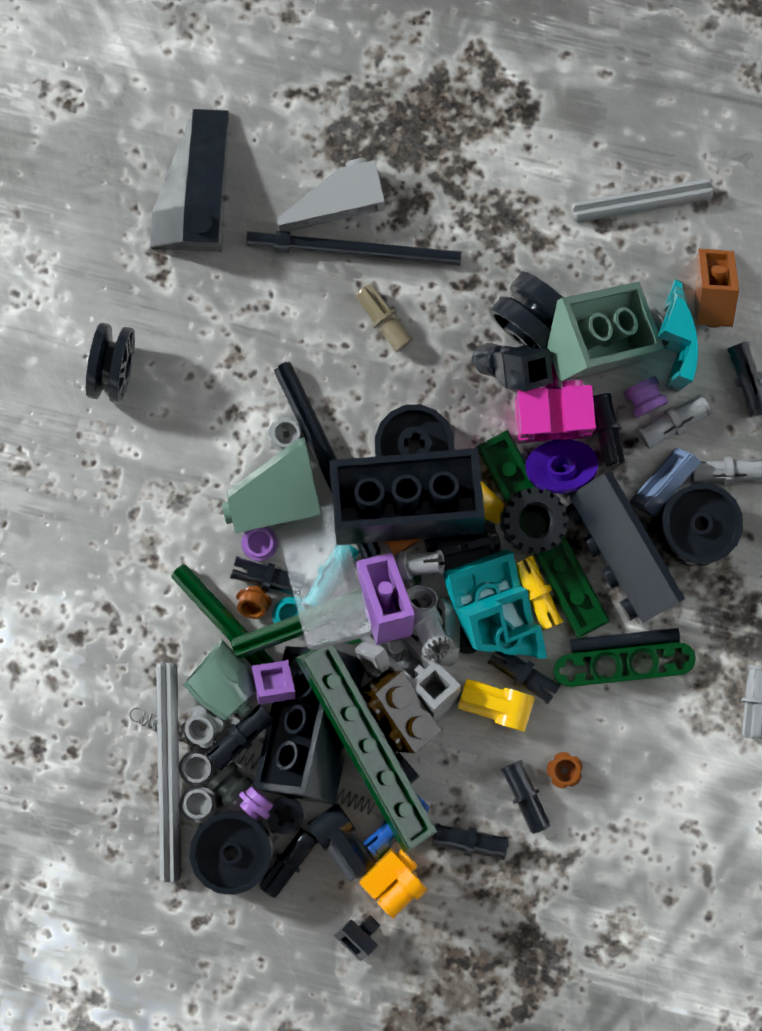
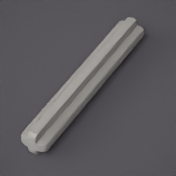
[572,179,713,223]

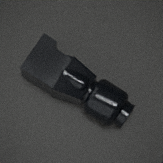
[472,343,553,392]

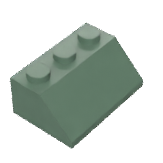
[547,281,664,382]

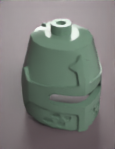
[183,639,256,720]

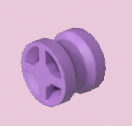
[623,376,668,418]

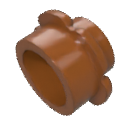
[236,586,272,619]
[547,752,583,789]

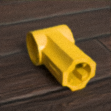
[457,679,535,732]

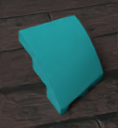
[658,279,698,392]
[443,549,547,659]

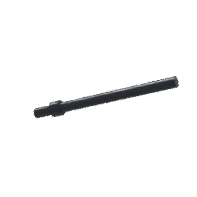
[246,230,462,266]

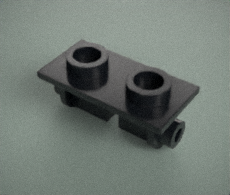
[424,523,501,575]

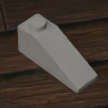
[277,158,385,231]
[358,624,461,722]

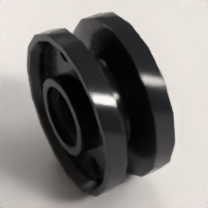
[85,322,135,404]

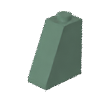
[222,438,321,533]

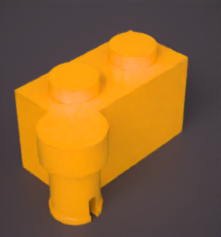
[359,847,428,920]

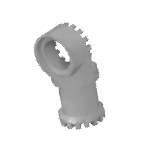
[407,585,454,662]

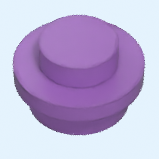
[241,527,278,562]
[239,786,274,820]

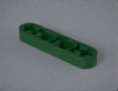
[553,642,696,687]

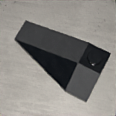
[150,109,229,252]

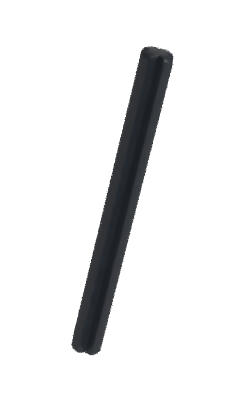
[274,362,381,559]

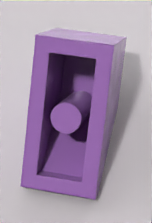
[356,552,415,645]

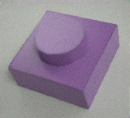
[252,660,295,705]

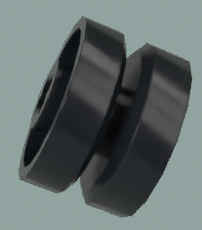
[489,271,564,349]
[375,404,454,456]
[657,483,743,567]
[189,810,274,895]

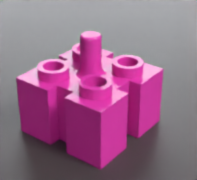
[514,363,596,444]

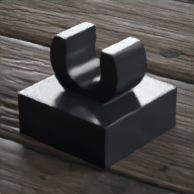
[334,915,381,961]

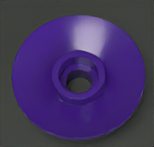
[525,439,598,494]

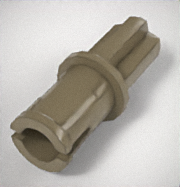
[355,284,413,352]

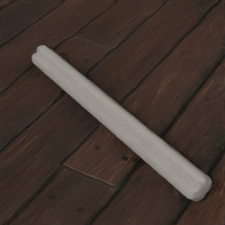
[156,662,181,882]

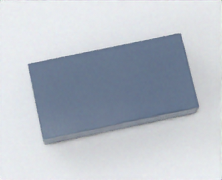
[630,448,701,517]

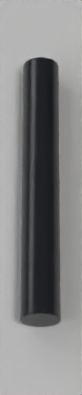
[569,628,680,654]

